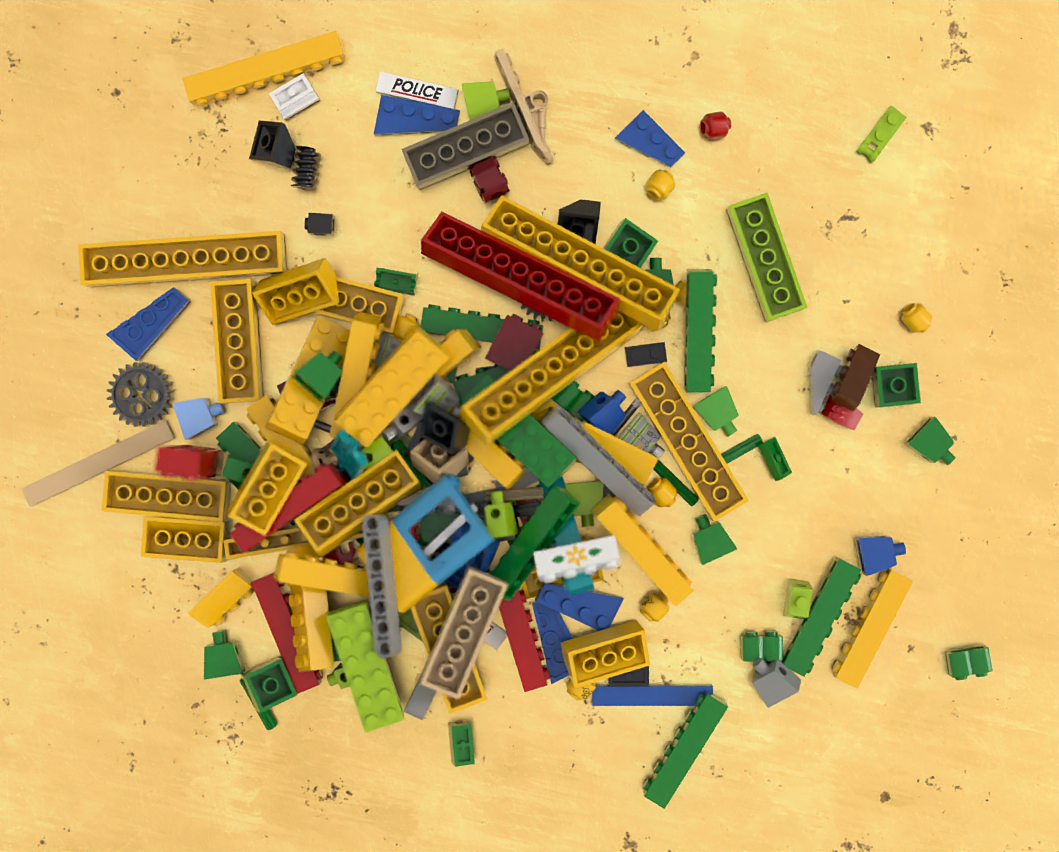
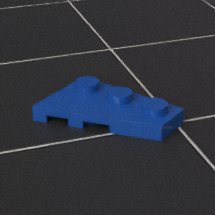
[614,110,685,168]

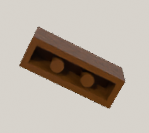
[831,344,881,411]

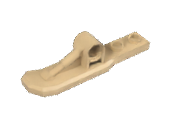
[494,48,554,164]

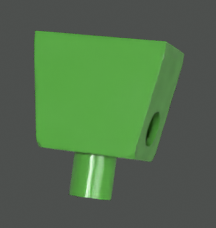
[692,386,739,437]

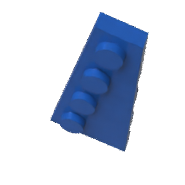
[374,95,460,135]
[106,287,190,361]
[535,582,624,631]
[532,601,573,684]

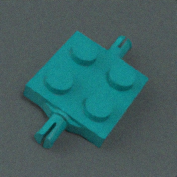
[330,430,368,480]

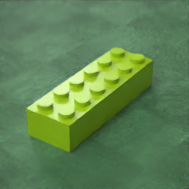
[727,192,808,322]
[326,600,404,733]

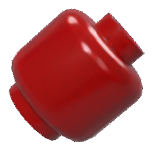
[700,111,731,139]

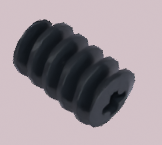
[290,146,321,190]

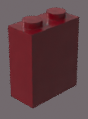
[485,314,544,372]

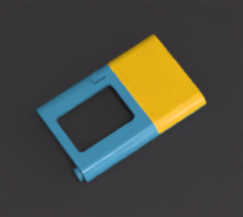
[357,473,494,614]

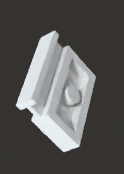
[269,73,319,120]

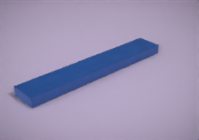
[592,685,713,706]

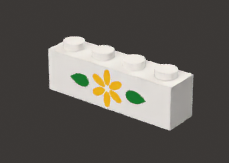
[533,535,621,583]

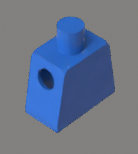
[578,390,626,435]
[856,536,906,576]

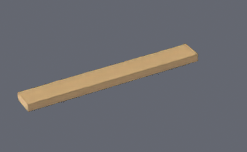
[21,420,175,507]

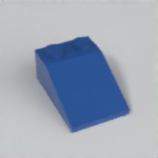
[443,522,500,590]

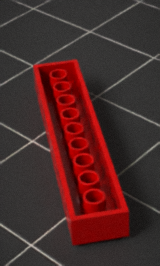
[421,211,620,342]

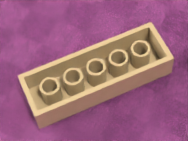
[419,566,508,699]

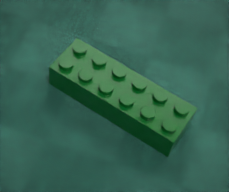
[459,374,578,488]

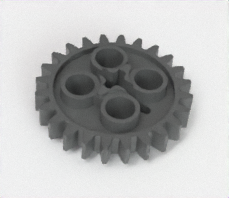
[106,362,173,427]

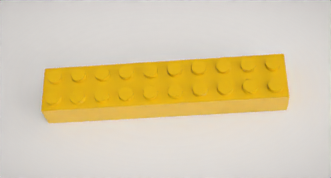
[481,195,680,331]
[78,231,286,287]
[459,311,644,447]

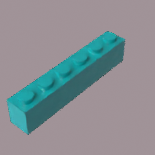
[536,476,594,596]

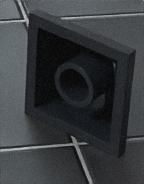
[249,120,296,169]
[557,199,601,245]
[420,401,470,455]

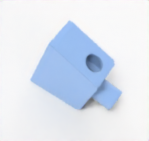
[173,398,225,440]

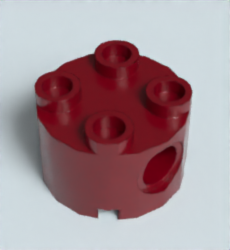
[468,156,510,204]

